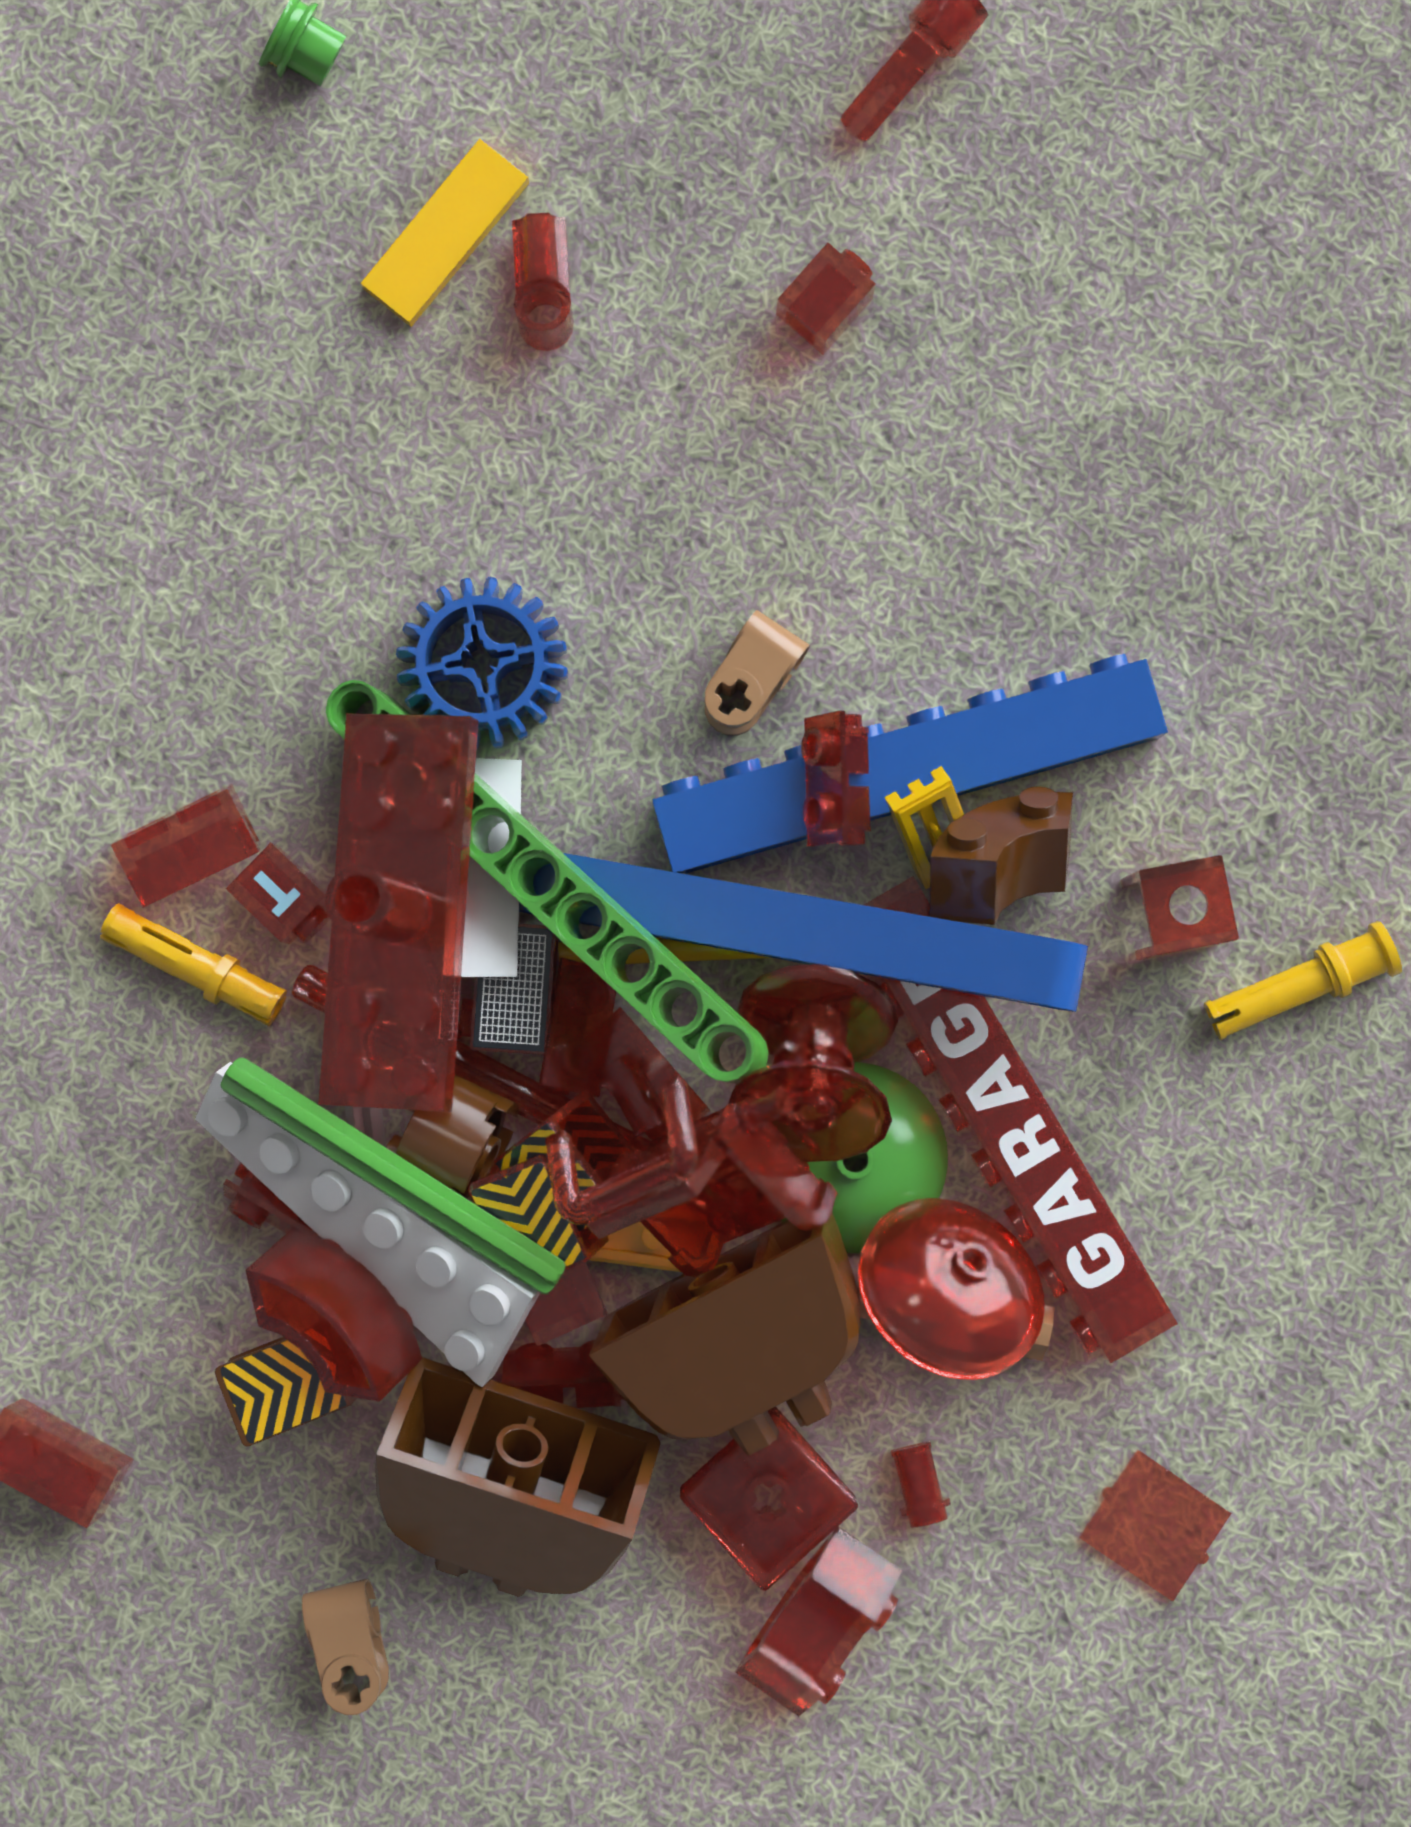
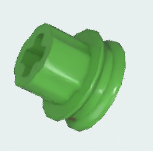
[258,0,347,87]

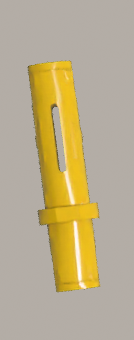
[100,903,287,1026]

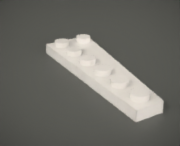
[195,1062,540,1387]

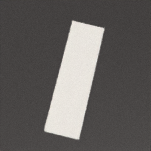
[445,757,522,977]

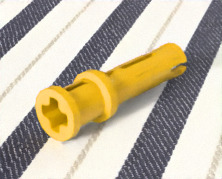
[1204,921,1402,1040]

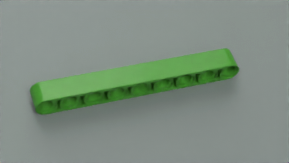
[326,680,769,1084]

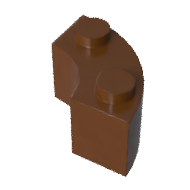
[930,786,1073,925]

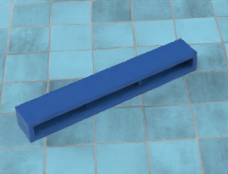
[652,654,1168,874]

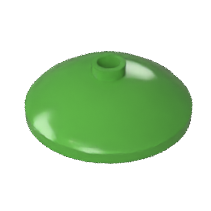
[757,1062,948,1253]

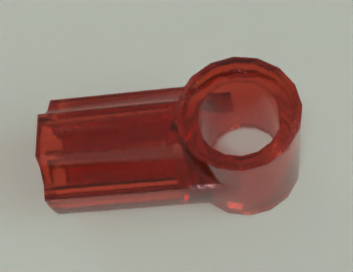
[512,212,574,351]

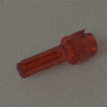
[840,0,989,142]

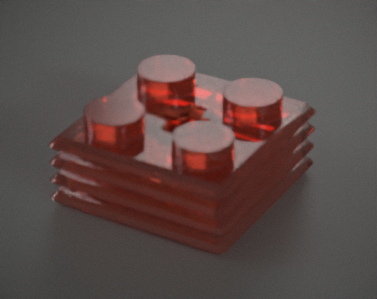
[680,1406,858,1591]

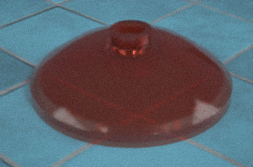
[858,1198,1045,1380]

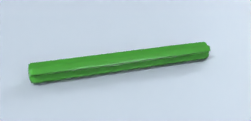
[220,1057,566,1295]

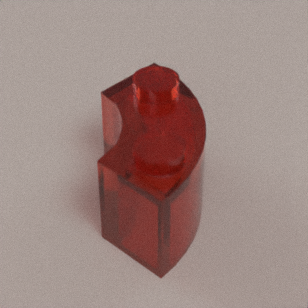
[245,1230,422,1402]
[735,1526,902,1717]

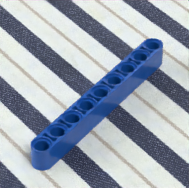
[519,853,1088,1012]

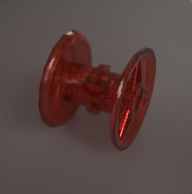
[726,964,898,1162]

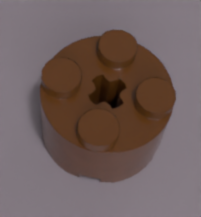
[386,1071,519,1199]

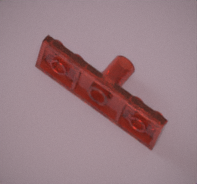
[318,714,478,1112]

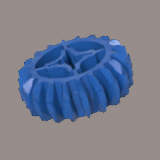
[396,577,568,749]

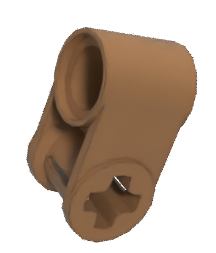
[705,610,810,736]
[302,1579,389,1715]

